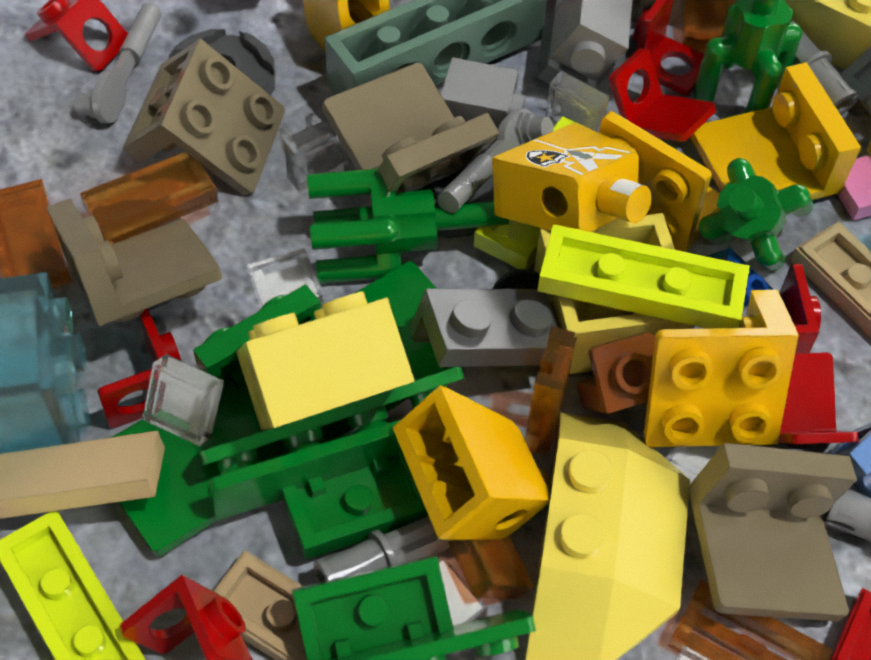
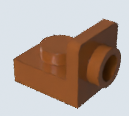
[576,332,655,414]

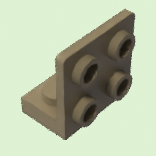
[122,38,285,195]
[322,63,500,193]
[46,198,222,326]
[688,443,857,622]

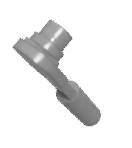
[74,3,162,124]
[437,109,553,213]

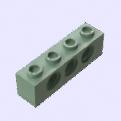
[324,0,546,95]

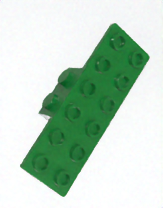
[113,261,452,557]

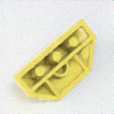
[525,412,690,660]

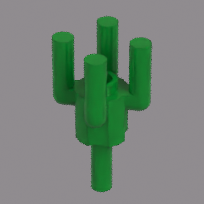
[693,0,802,113]
[698,158,813,271]
[307,168,509,284]

